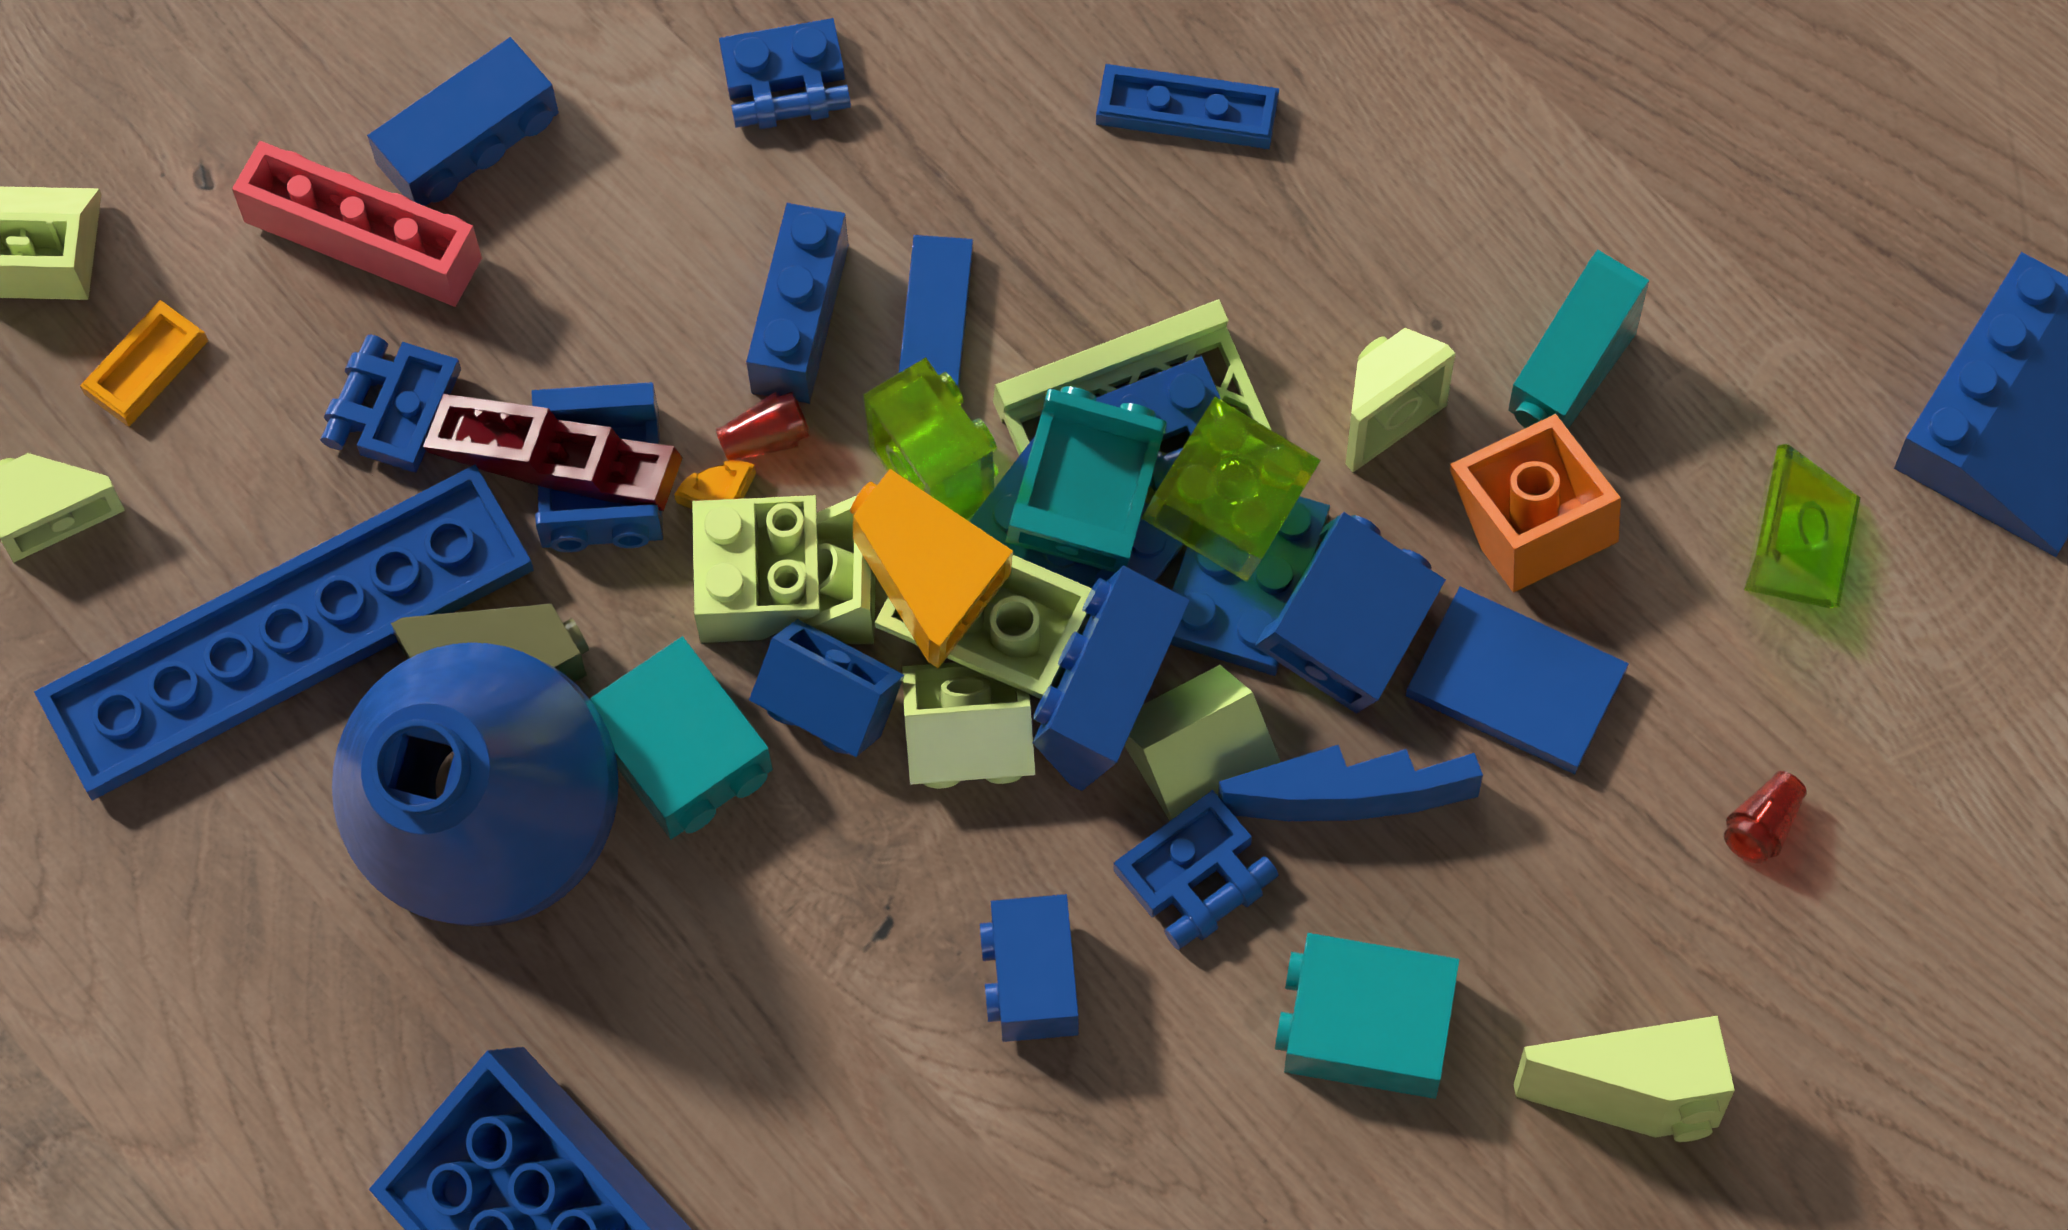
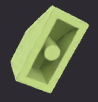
[0,453,125,563]

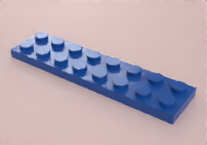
[34,464,534,801]

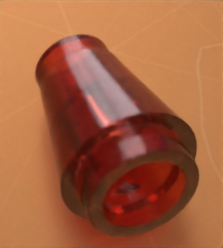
[716,391,811,461]
[1724,771,1807,864]

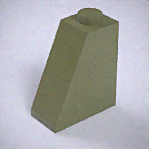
[391,603,589,682]

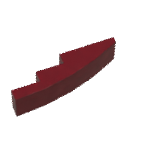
[423,394,683,511]

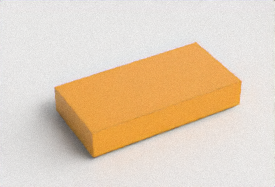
[80,300,208,427]

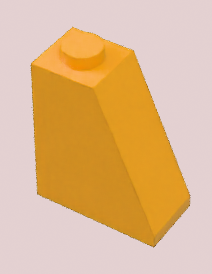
[850,469,1013,668]

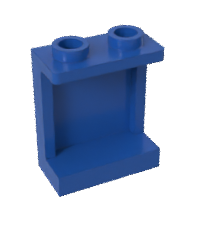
[532,382,663,552]
[1255,512,1446,714]

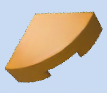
[674,460,756,509]

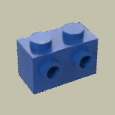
[749,619,905,757]
[980,894,1079,1042]

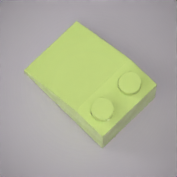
[1514,1016,1735,1142]

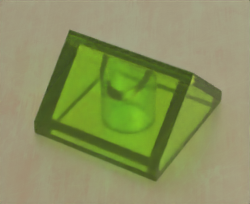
[1744,444,1861,609]

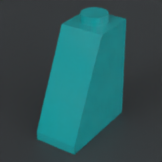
[1508,249,1649,429]

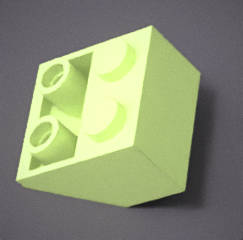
[0,187,101,300]
[692,495,820,643]

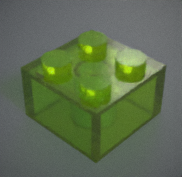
[863,357,998,519]
[1141,396,1321,582]

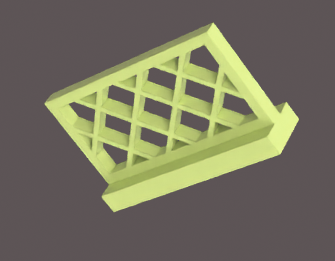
[993,299,1274,478]

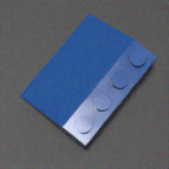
[1894,252,2068,557]
[369,1047,692,1230]

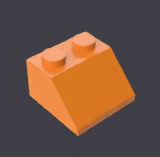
[1450,414,1621,593]

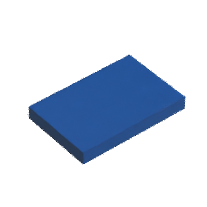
[1406,586,1629,774]

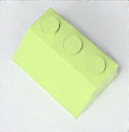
[875,555,1092,699]

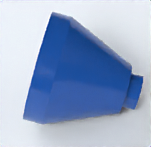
[332,643,619,927]

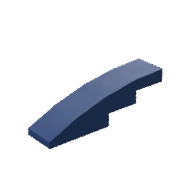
[1218,745,1483,821]

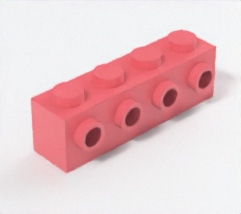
[232,141,482,307]

